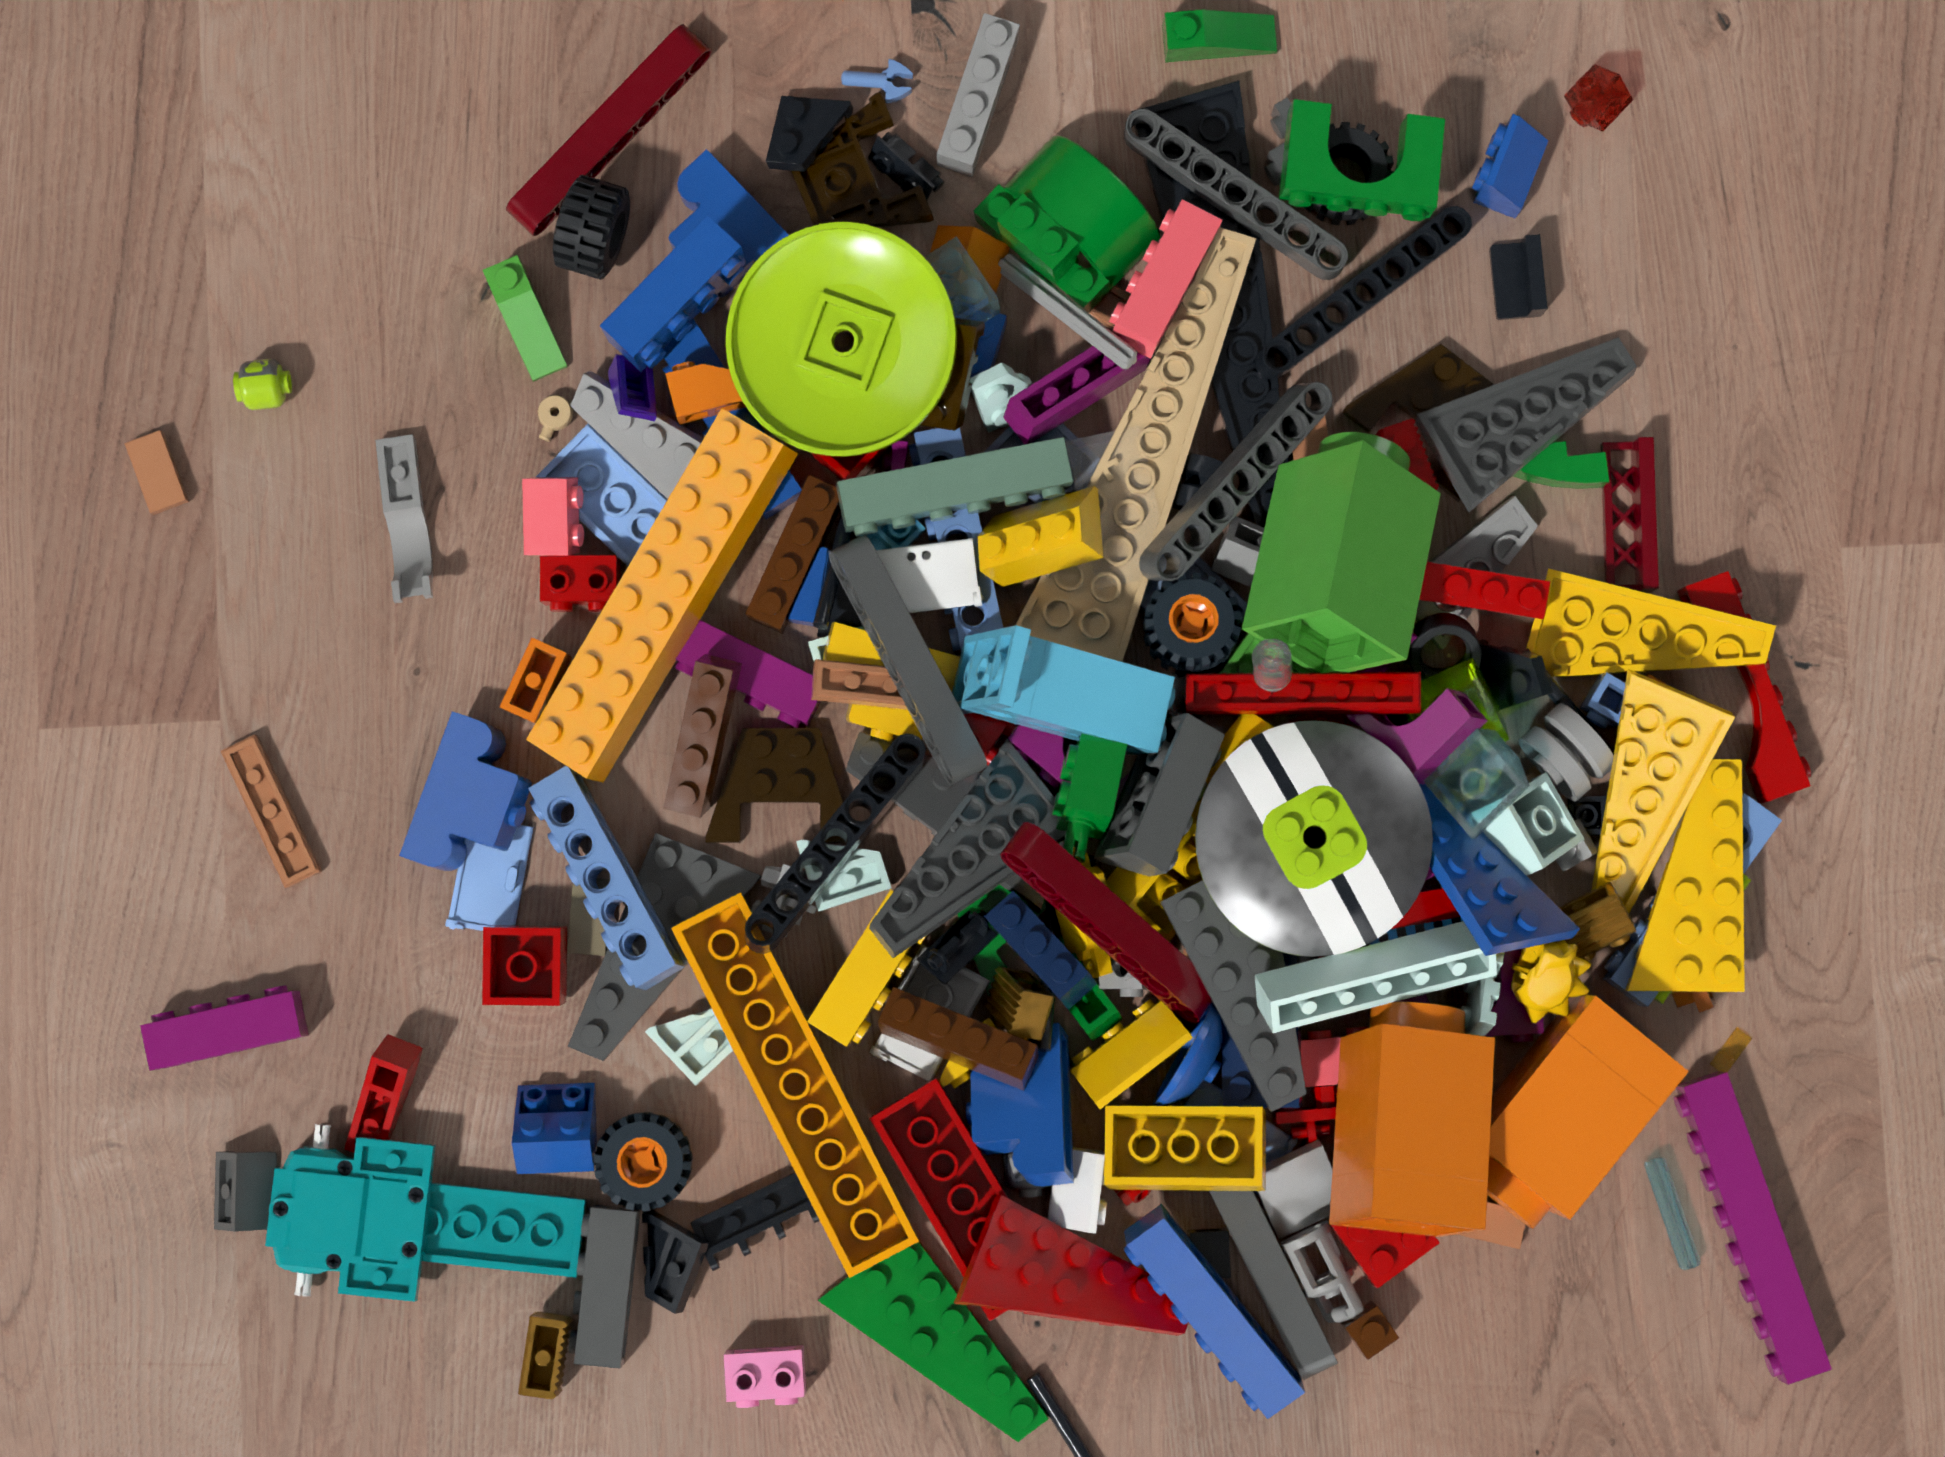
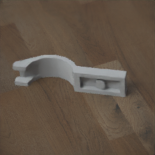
[375,434,433,604]

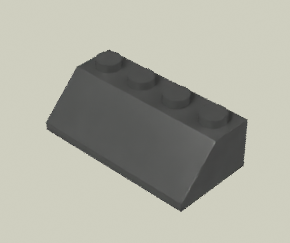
[1094,713,1225,876]

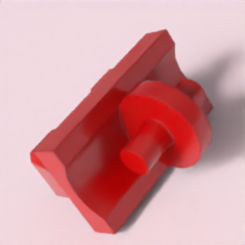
[1272,1085,1337,1144]

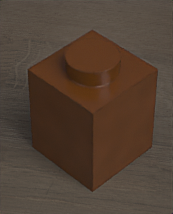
[1340,1301,1399,1360]

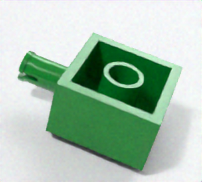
[1052,733,1127,863]

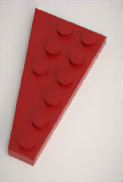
[954,1195,1189,1336]

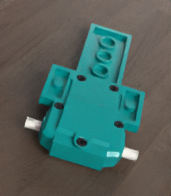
[265,1124,587,1302]

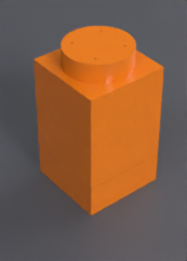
[1487,995,1689,1229]
[1329,1002,1495,1237]

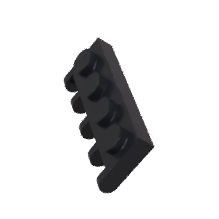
[690,1173,820,1271]

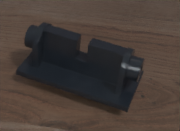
[868,132,945,201]
[917,910,997,985]

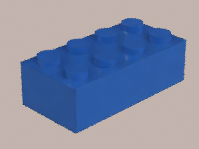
[600,215,747,372]

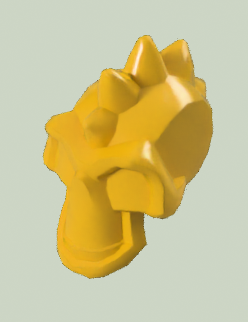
[1511,940,1591,1023]

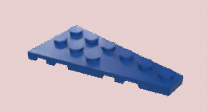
[1419,779,1580,956]

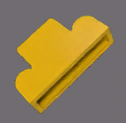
[823,622,960,742]

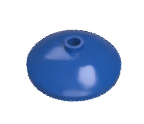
[1153,1003,1223,1106]

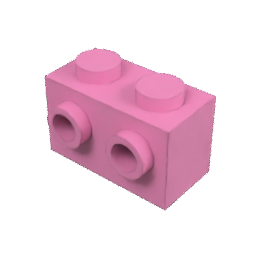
[724,1345,806,1408]

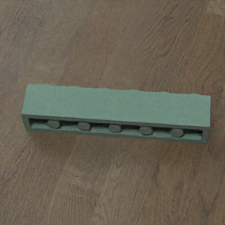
[836,437,1073,536]

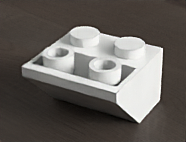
[1048,1147,1107,1234]

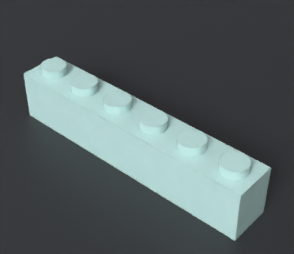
[1255,921,1497,1033]

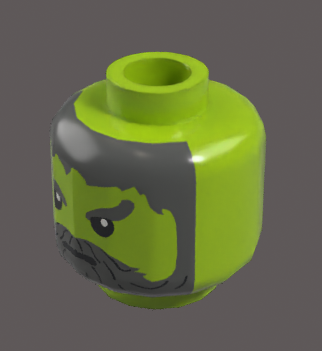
[233,359,292,410]

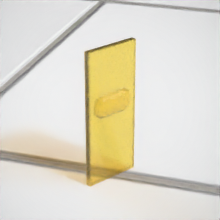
[1710,1027,1752,1072]

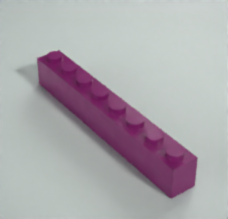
[1674,1071,1832,1385]

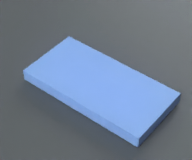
[536,424,668,566]

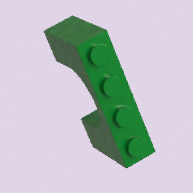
[1279,99,1445,221]

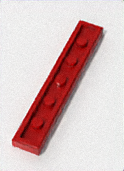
[1186,672,1421,715]

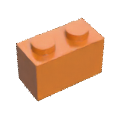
[500,638,572,724]

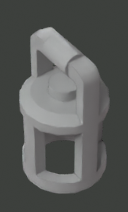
[1280,1220,1363,1323]

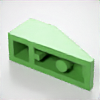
[482,255,568,382]

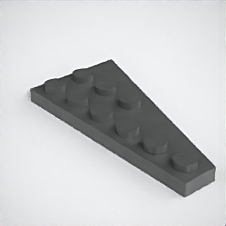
[1415,337,1637,512]
[846,732,1064,913]
[869,739,1066,958]
[567,833,762,1061]
[1161,880,1306,1112]

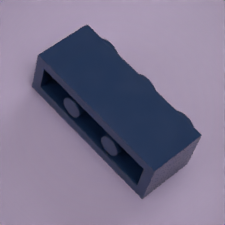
[984,891,1097,1010]

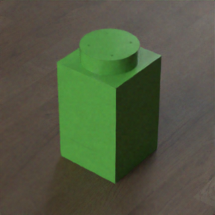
[1242,432,1441,673]

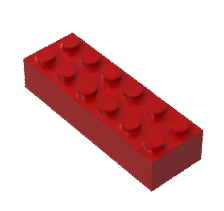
[869,1077,1009,1321]

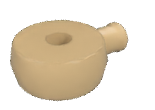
[538,395,573,442]

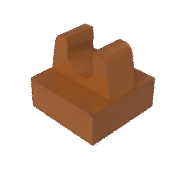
[1671,991,1716,1013]

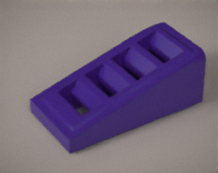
[608,354,657,422]

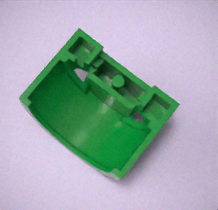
[973,135,1161,313]

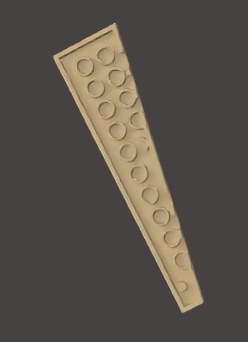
[1016,227,1256,662]

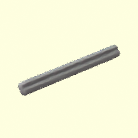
[998,254,1138,369]

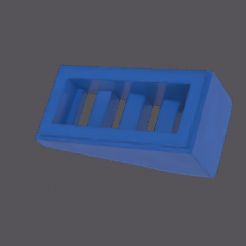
[788,547,830,627]

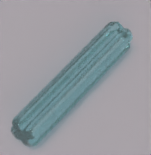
[1644,1157,1701,1270]

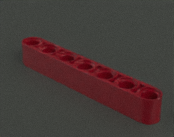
[506,24,712,236]
[1000,822,1212,1023]

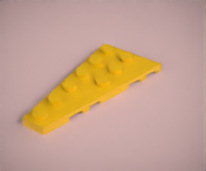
[1526,568,1776,677]
[1591,669,1735,913]
[1625,759,1745,992]

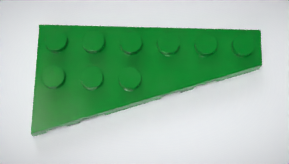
[818,1241,1049,1442]

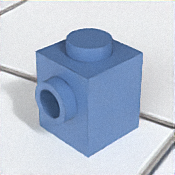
[1580,672,1625,729]

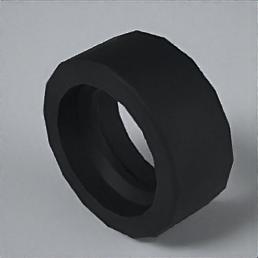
[1408,613,1482,689]

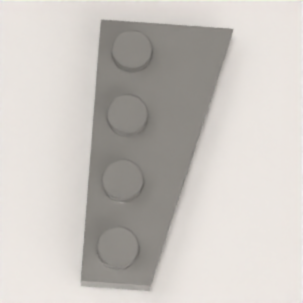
[570,371,704,499]
[1415,496,1538,650]

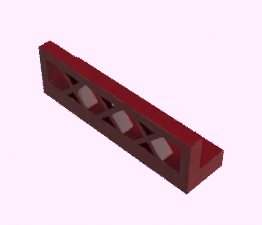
[1600,437,1659,593]

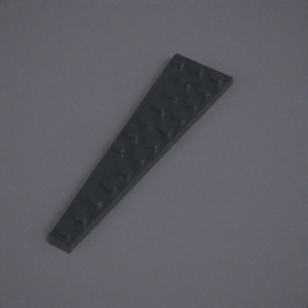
[1131,81,1289,528]

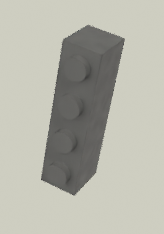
[569,1205,641,1369]

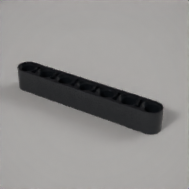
[1255,206,1472,380]
[745,734,926,954]

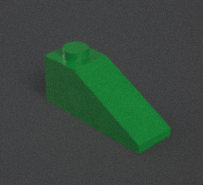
[1162,10,1277,63]

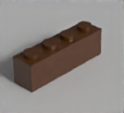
[745,475,840,634]
[663,654,742,818]
[878,987,1039,1091]

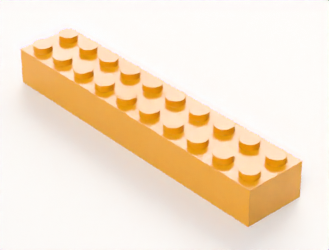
[526,408,798,783]
[671,892,919,1278]

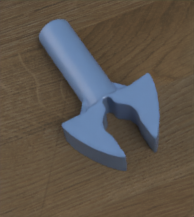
[841,59,913,103]

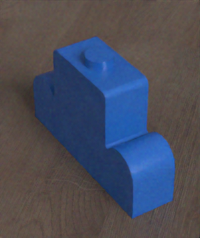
[668,149,789,298]
[399,711,532,871]
[966,1023,1074,1187]

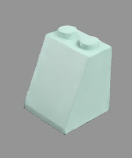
[1465,772,1584,876]

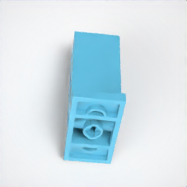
[952,625,1175,755]

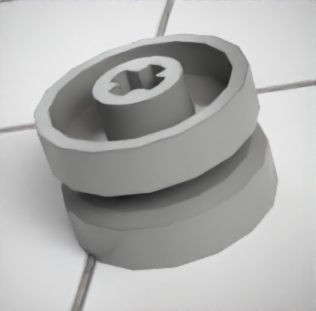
[1518,703,1614,801]

